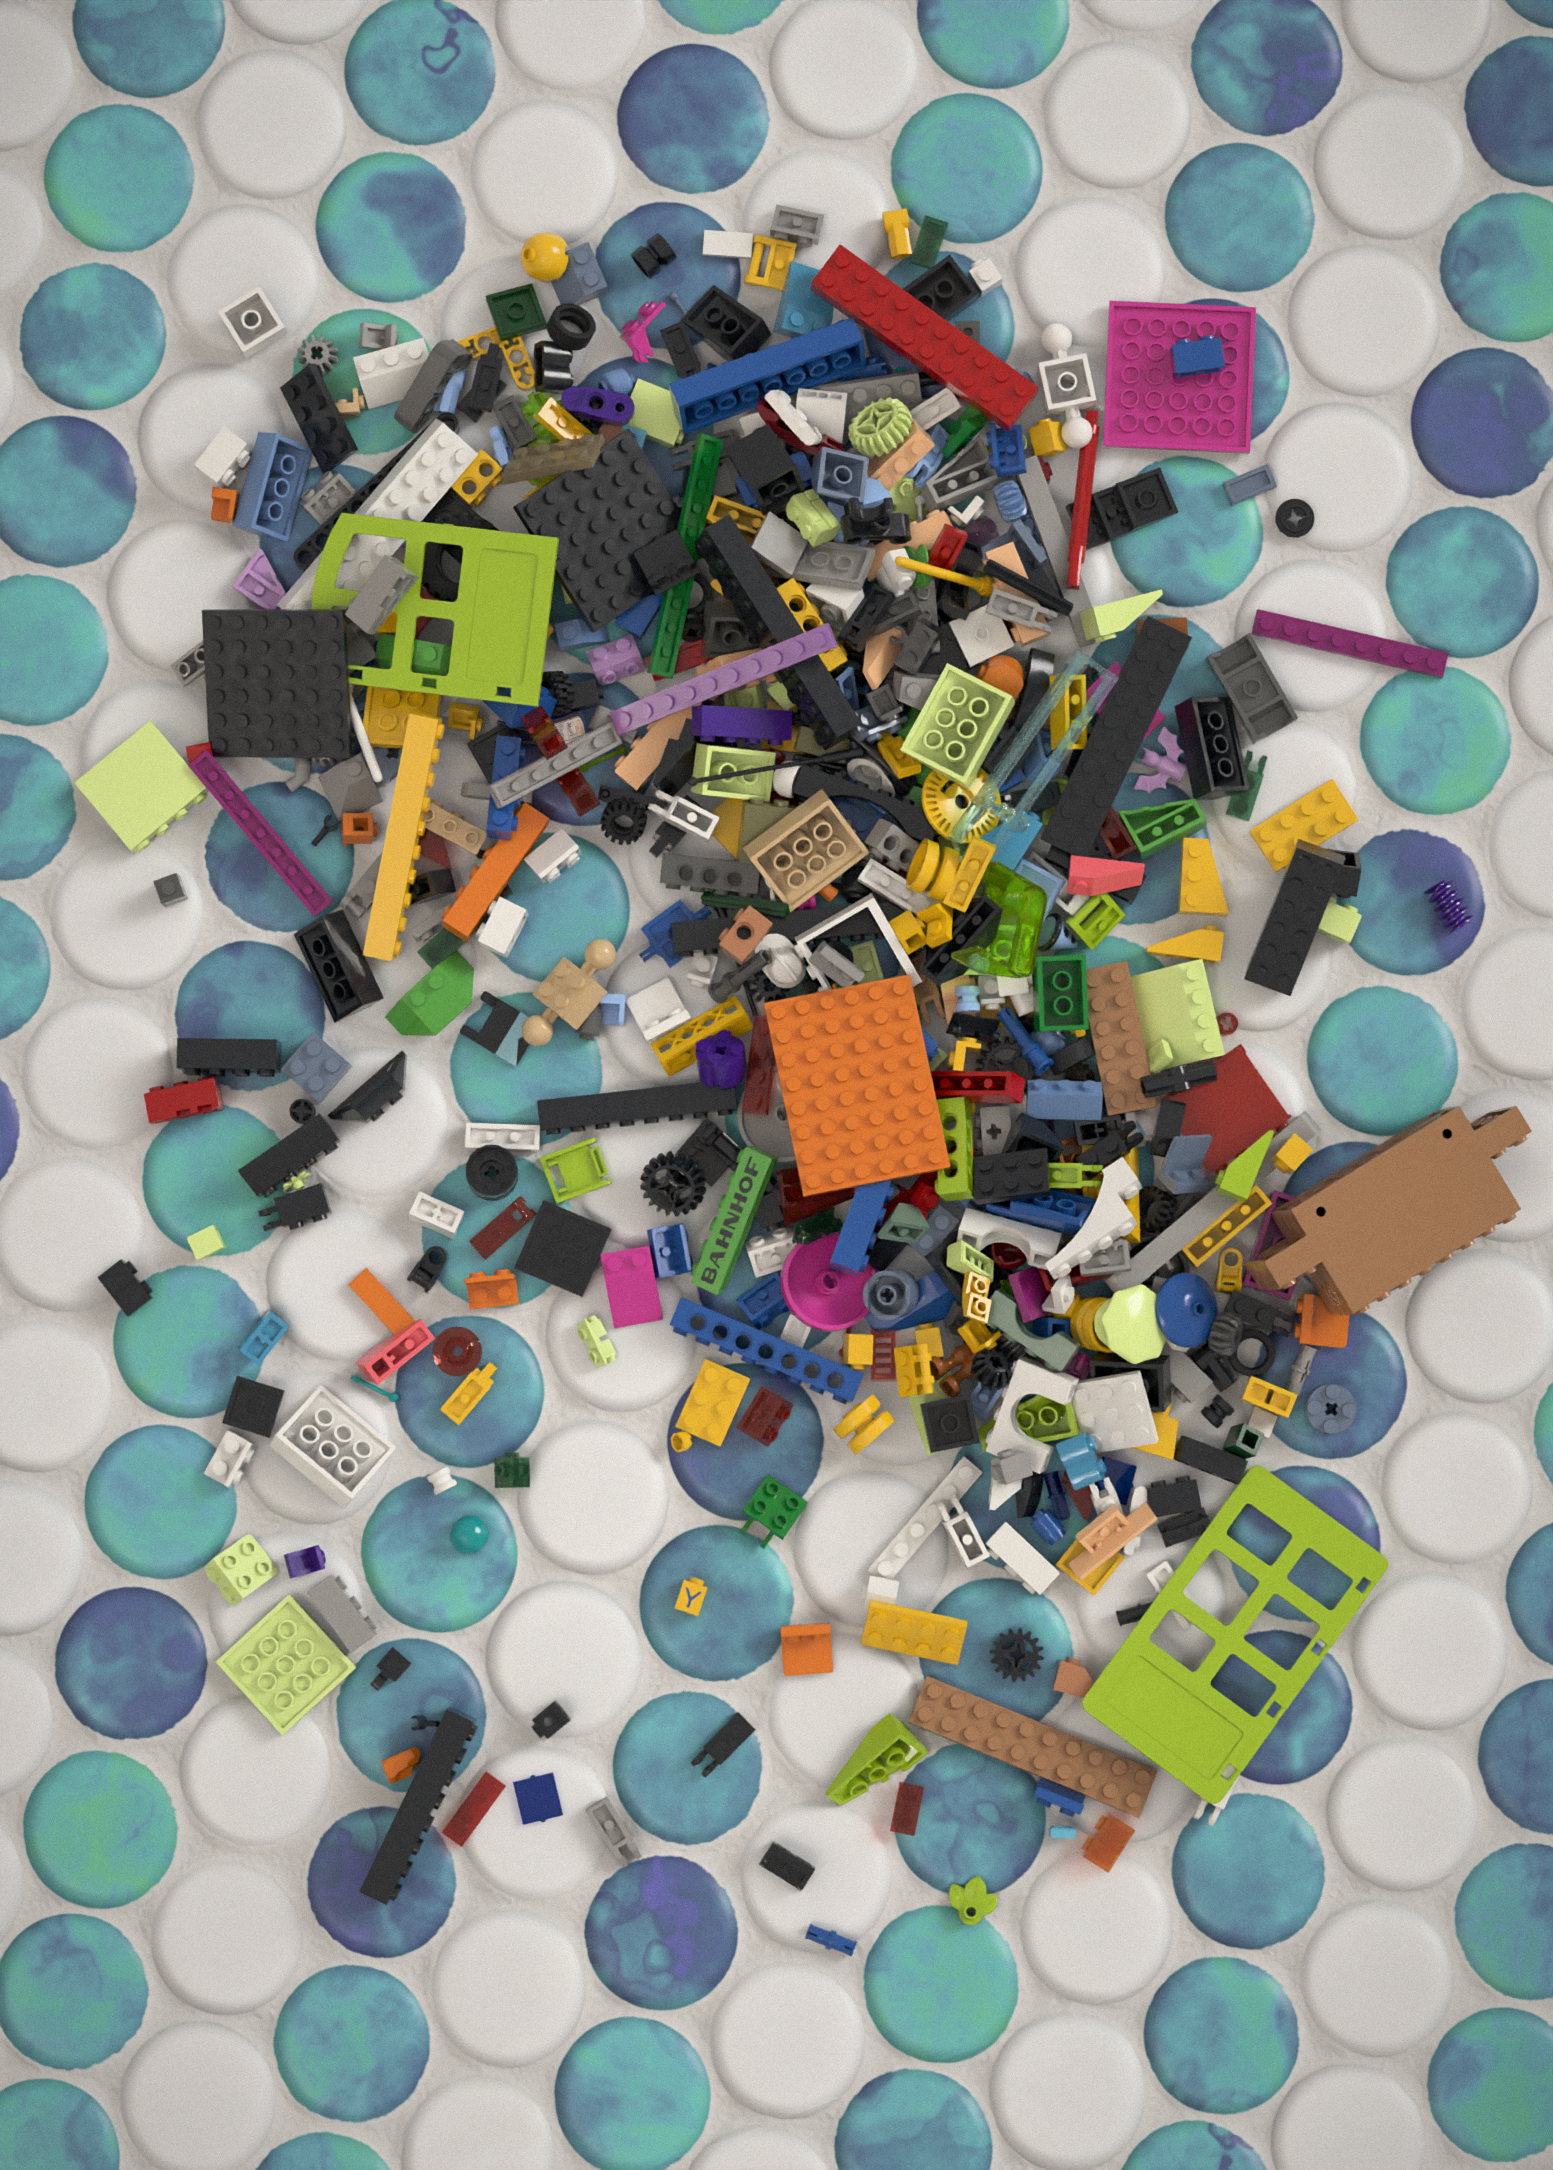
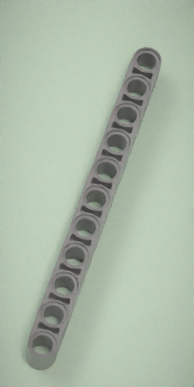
[1105,1111,1322,1293]

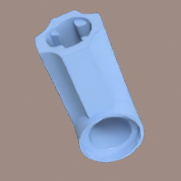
[434,370,467,415]

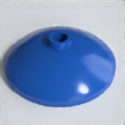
[1155,1273,1218,1348]

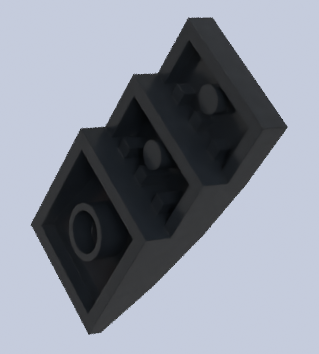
[1066,468,1178,551]
[653,699,716,797]

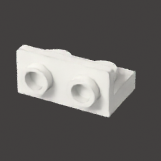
[745,1228,797,1278]
[204,1430,255,1488]

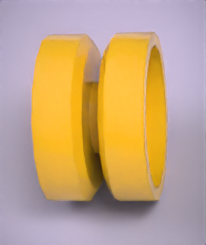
[906,838,960,901]
[1070,1296,1113,1353]
[833,1394,895,1455]

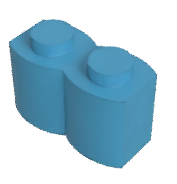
[1056,1433,1107,1491]

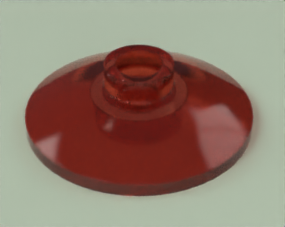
[432,1327,482,1376]

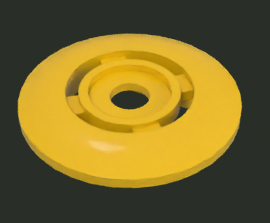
[921,768,1001,844]

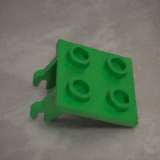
[740,1474,808,1549]

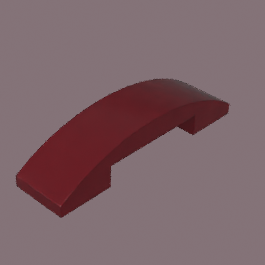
[756,396,845,455]

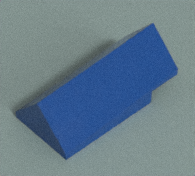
[987,1188,1097,1234]

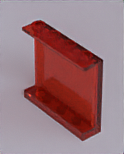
[1158,1044,1292,1175]

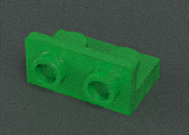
[941,405,990,458]

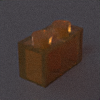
[1081,1812,1135,1873]

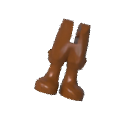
[930,1343,1000,1397]

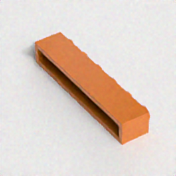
[441,803,550,943]

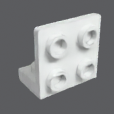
[626,977,691,1043]

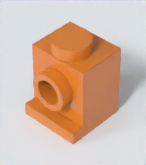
[341,813,377,846]

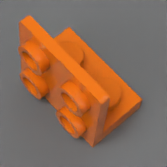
[464,1269,519,1309]
[780,1623,833,1676]

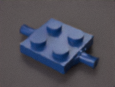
[639,899,712,968]

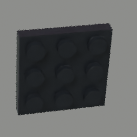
[514,1200,612,1297]
[924,1229,1013,1305]

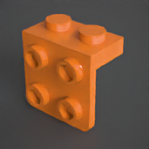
[1294,1294,1350,1348]

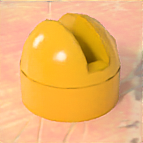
[671,1431,692,1452]

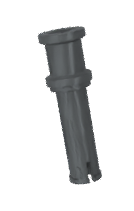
[708,949,772,1004]

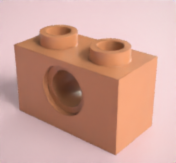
[718,905,773,965]

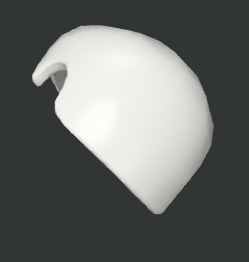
[773,760,802,798]

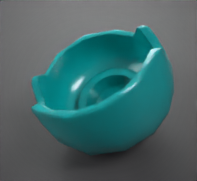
[450,1515,489,1554]

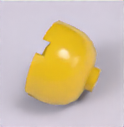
[521,233,568,283]

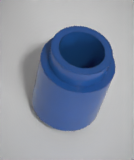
[1030,1508,1066,1546]

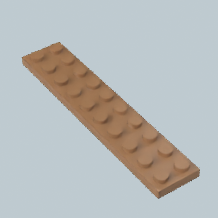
[908,1676,1157,1818]

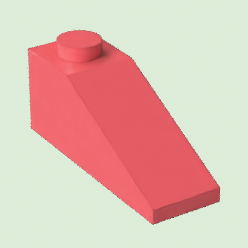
[1067,855,1145,896]
[355,1319,435,1385]

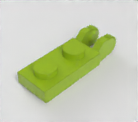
[1049,1163,1103,1188]

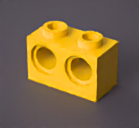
[450,449,504,508]
[1240,1376,1297,1418]

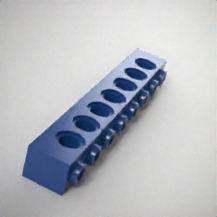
[669,1297,864,1405]

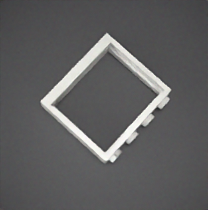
[794,893,922,992]

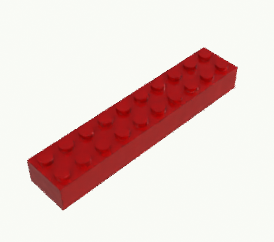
[811,244,1039,433]

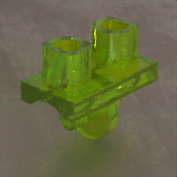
[521,392,563,438]

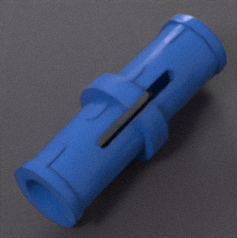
[805,1924,857,1957]

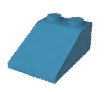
[773,261,834,338]

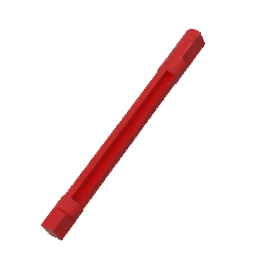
[1067,410,1099,590]

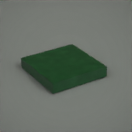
[486,283,547,342]

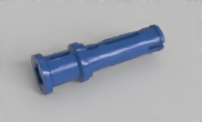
[996,1006,1054,1075]

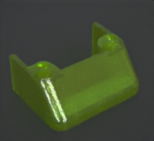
[951,861,1047,979]

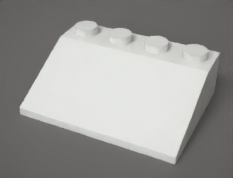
[269,1385,397,1509]

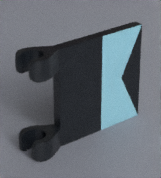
[460,991,530,1067]

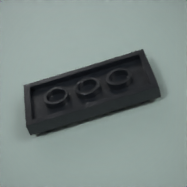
[280,363,358,474]

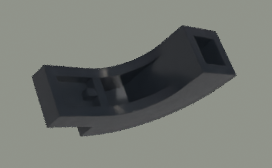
[936,539,983,621]

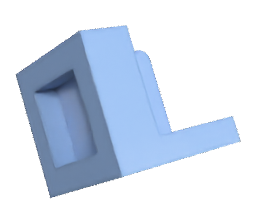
[600,993,626,1026]

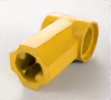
[882,208,912,260]

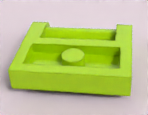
[1065,893,1125,951]

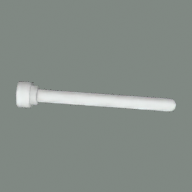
[349,676,383,782]

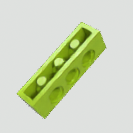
[935,1097,974,1201]

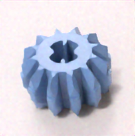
[993,479,1027,523]

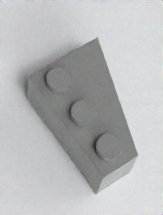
[920,435,1001,512]
[345,555,420,635]
[892,671,940,711]

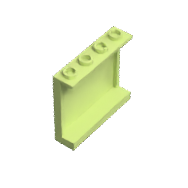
[75,720,209,853]

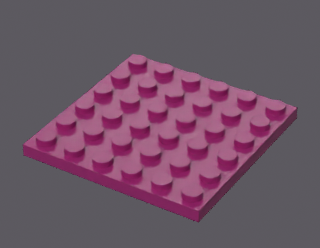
[1103,301,1256,454]

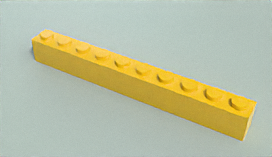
[363,712,445,961]

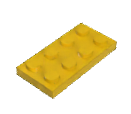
[1249,779,1359,873]
[861,1600,968,1665]

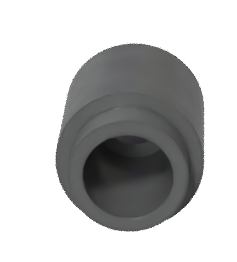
[575,1006,603,1041]

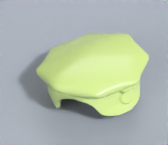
[1094,1284,1167,1364]

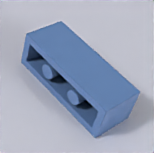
[1026,1079,1103,1120]

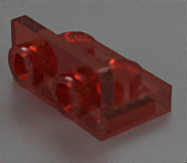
[736,1385,793,1447]

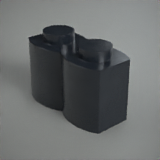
[534,341,573,394]
[98,1259,153,1317]

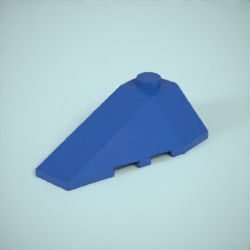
[864,1270,957,1336]

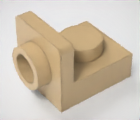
[335,388,365,418]

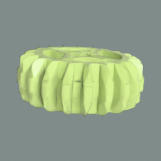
[848,397,913,458]

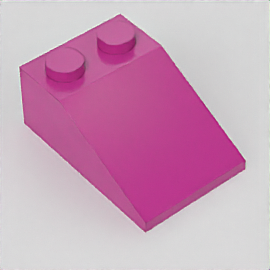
[600,1246,663,1328]

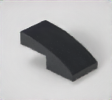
[1016,1471,1043,1518]

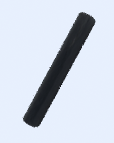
[983,559,1074,616]

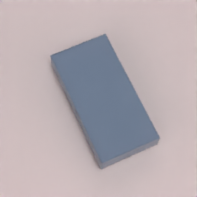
[1222,464,1277,506]

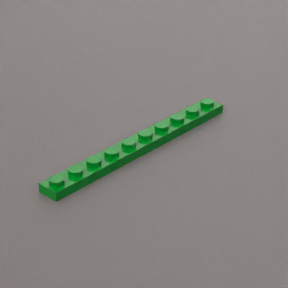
[647,433,723,679]

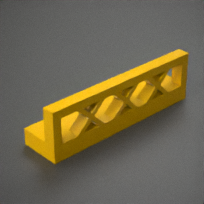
[650,995,754,1077]

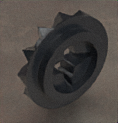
[1275,499,1314,538]

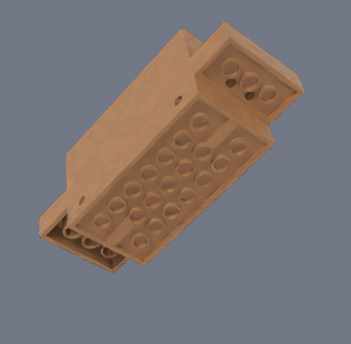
[1244,1106,1532,1316]

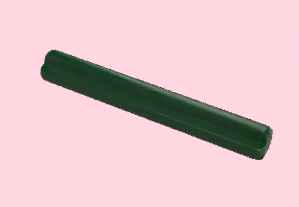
[701,891,790,917]

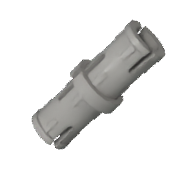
[1285,1344,1317,1396]

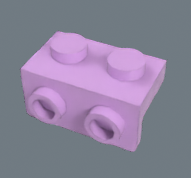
[586,634,645,687]

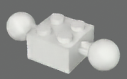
[1037,323,1096,448]

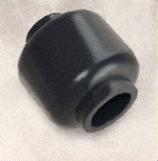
[840,866,872,904]

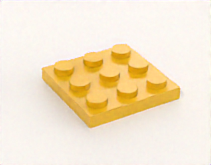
[363,686,441,748]

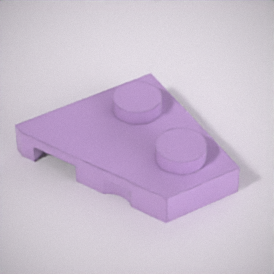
[232,548,286,609]

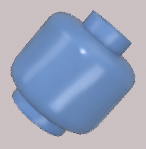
[598,368,636,397]
[1030,1030,1067,1057]

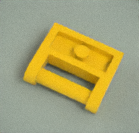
[743,235,797,292]

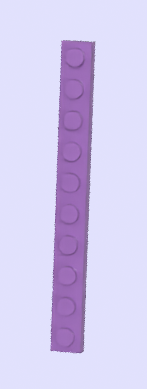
[610,623,838,735]

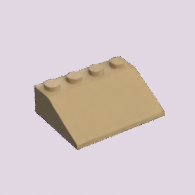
[743,789,870,912]

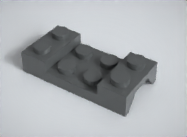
[1205,633,1298,744]

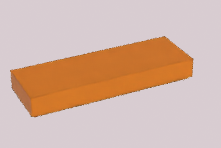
[348,1268,416,1334]

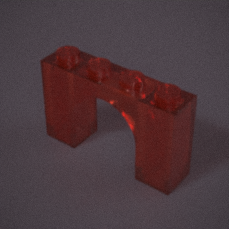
[520,706,601,817]

